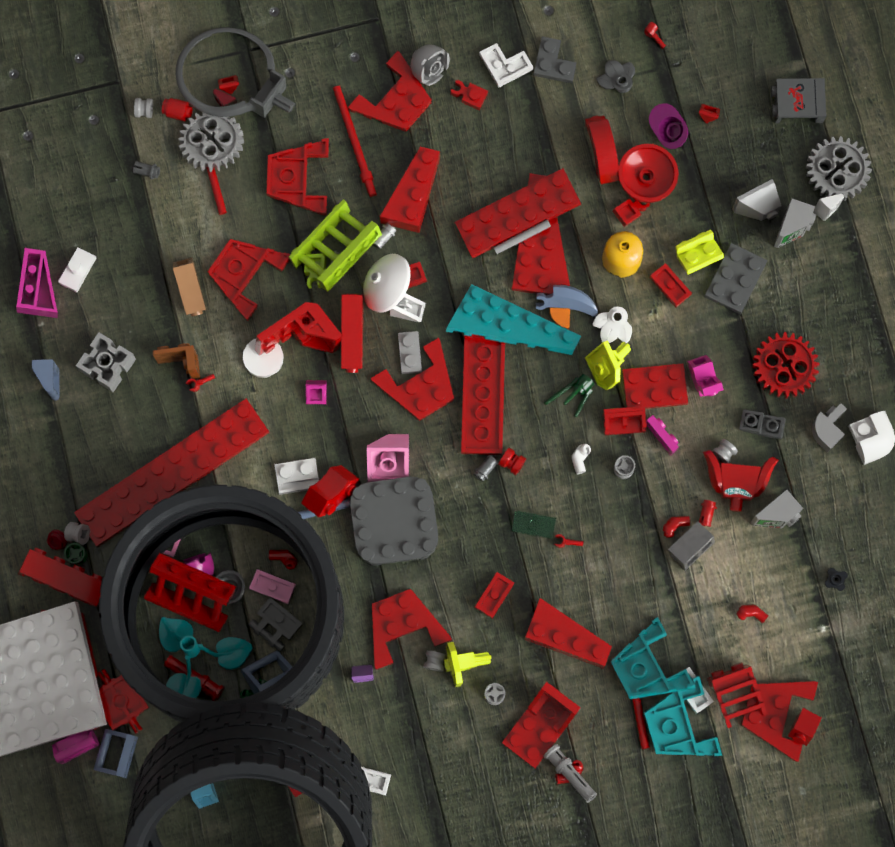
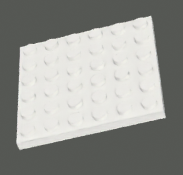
[0,602,107,757]

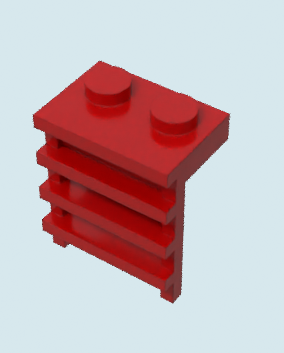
[707,662,767,728]

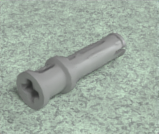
[544,744,597,803]

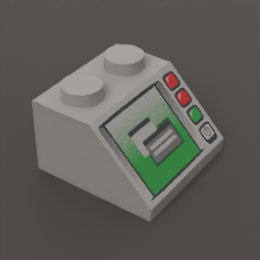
[774,199,816,248]
[750,490,804,528]

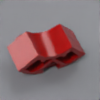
[301,465,359,517]

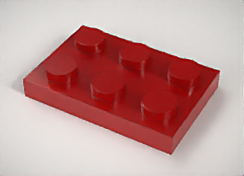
[622,363,688,409]

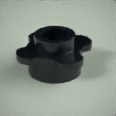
[825,568,848,591]

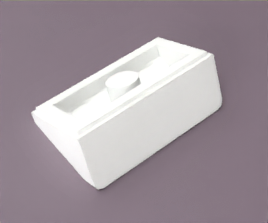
[814,194,844,221]

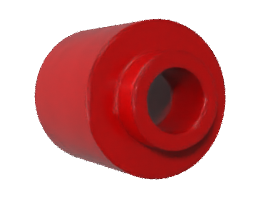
[162,98,193,121]

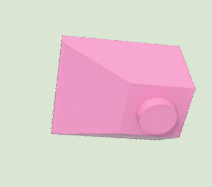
[367,434,409,482]

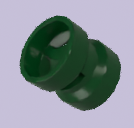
[64,543,88,566]

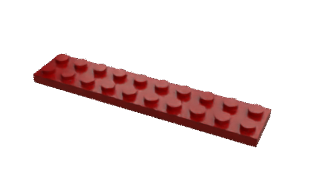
[74,398,270,547]

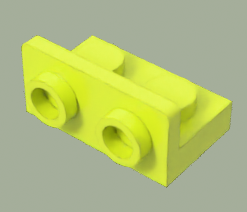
[675,230,724,275]

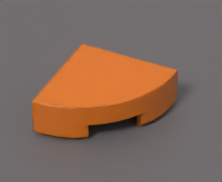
[550,308,570,330]

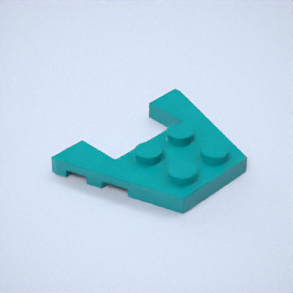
[611,617,695,699]
[643,675,722,756]

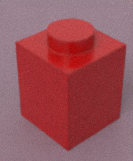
[788,708,822,746]

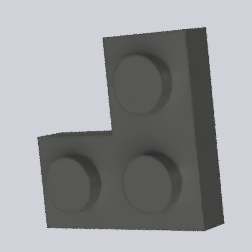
[534,36,577,84]

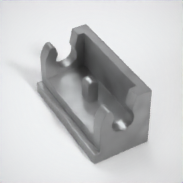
[668,521,715,571]

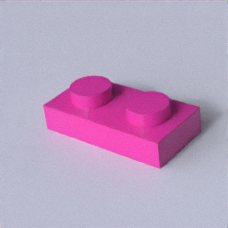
[646,415,679,456]

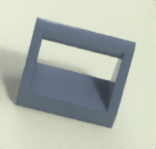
[32,359,60,401]
[241,650,292,694]
[94,729,138,779]

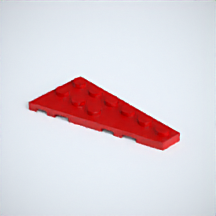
[512,173,570,295]

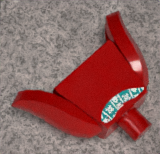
[703,450,779,512]

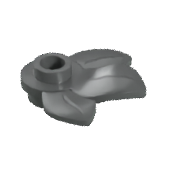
[596,60,635,93]

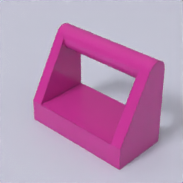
[52,729,100,764]

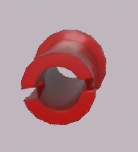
[699,500,717,527]

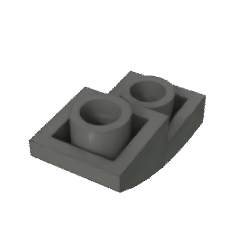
[739,410,786,439]

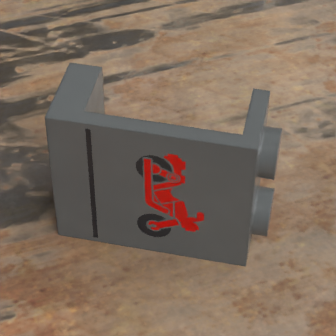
[771,78,826,123]

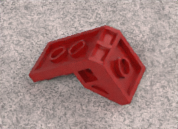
[254,302,343,356]
[502,682,581,769]

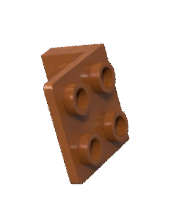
[152,343,201,379]

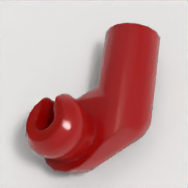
[663,516,690,538]
[269,549,297,570]
[736,604,769,624]

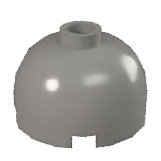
[410,44,450,86]

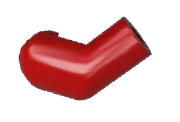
[555,760,583,784]

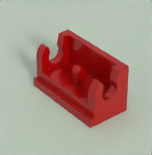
[603,406,647,435]

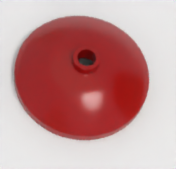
[618,144,679,203]

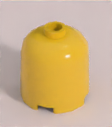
[602,231,643,278]

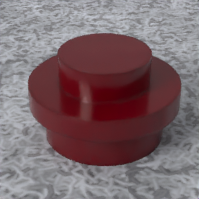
[47,529,67,550]

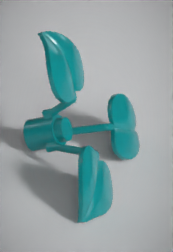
[159,617,252,699]

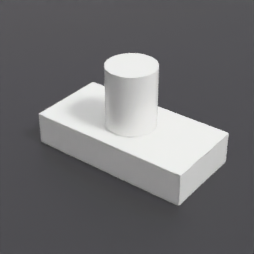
[58,247,96,293]

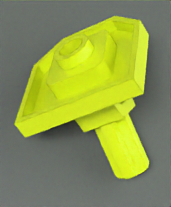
[585,341,631,390]
[444,642,491,687]

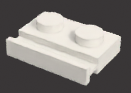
[275,458,319,495]

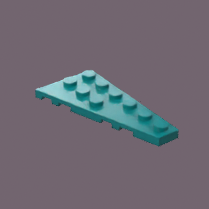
[446,284,581,355]

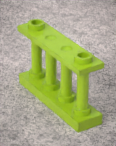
[289,199,382,292]

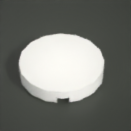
[243,339,284,378]

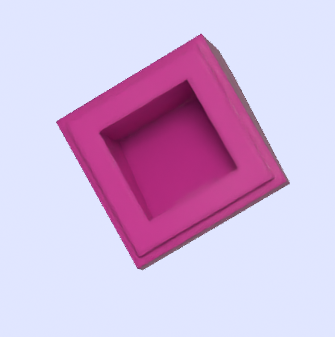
[306,380,327,404]

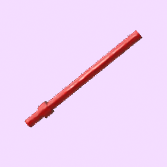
[333,86,377,197]

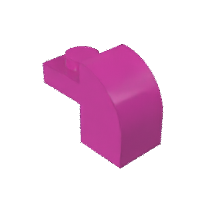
[687,355,724,397]

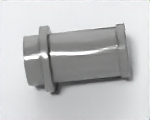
[374,223,396,249]

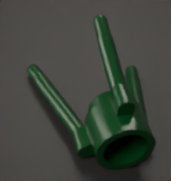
[544,374,595,417]

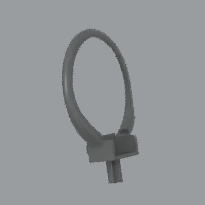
[176,27,295,118]

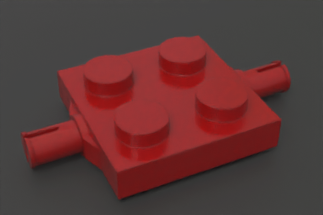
[97,669,150,734]

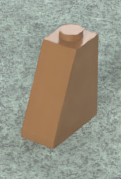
[173,257,206,316]

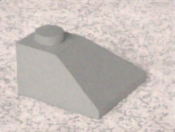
[732,179,782,221]

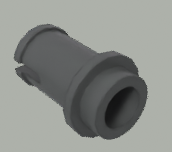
[133,161,160,180]
[473,455,498,482]

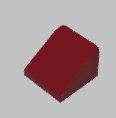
[213,89,237,107]

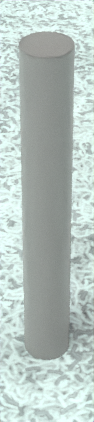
[494,219,551,254]

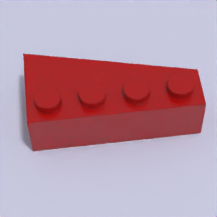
[380,146,440,233]
[18,548,103,607]
[525,598,612,669]

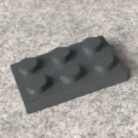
[704,243,768,315]

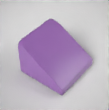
[352,665,374,683]

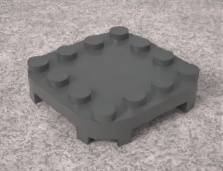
[350,477,438,566]

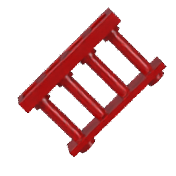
[144,553,236,632]

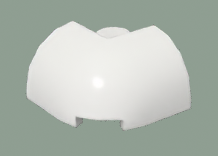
[848,411,895,465]

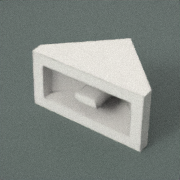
[390,293,426,322]

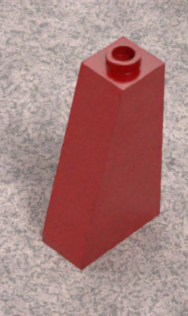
[341,294,364,373]

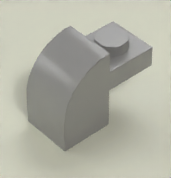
[812,404,847,453]

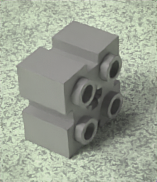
[76,332,136,392]

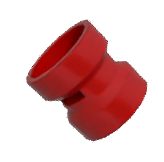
[498,447,527,476]

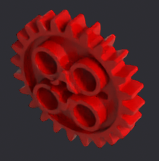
[752,332,820,399]

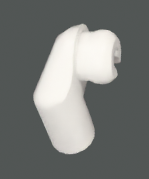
[572,444,591,474]

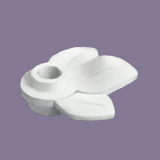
[593,307,632,343]

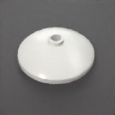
[363,254,410,313]

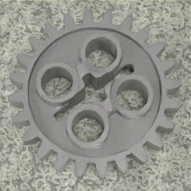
[178,113,244,172]
[805,136,872,201]

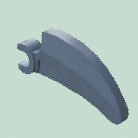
[536,285,598,316]

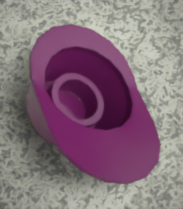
[649,103,688,149]

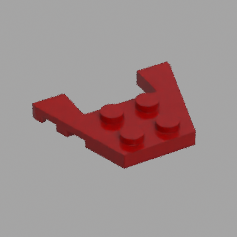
[348,50,432,132]
[266,138,329,216]
[208,239,290,321]
[371,338,454,421]
[372,589,452,670]
[741,681,818,762]

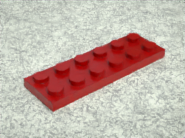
[455,168,581,258]
[461,334,505,455]

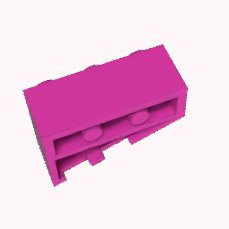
[16,248,58,318]

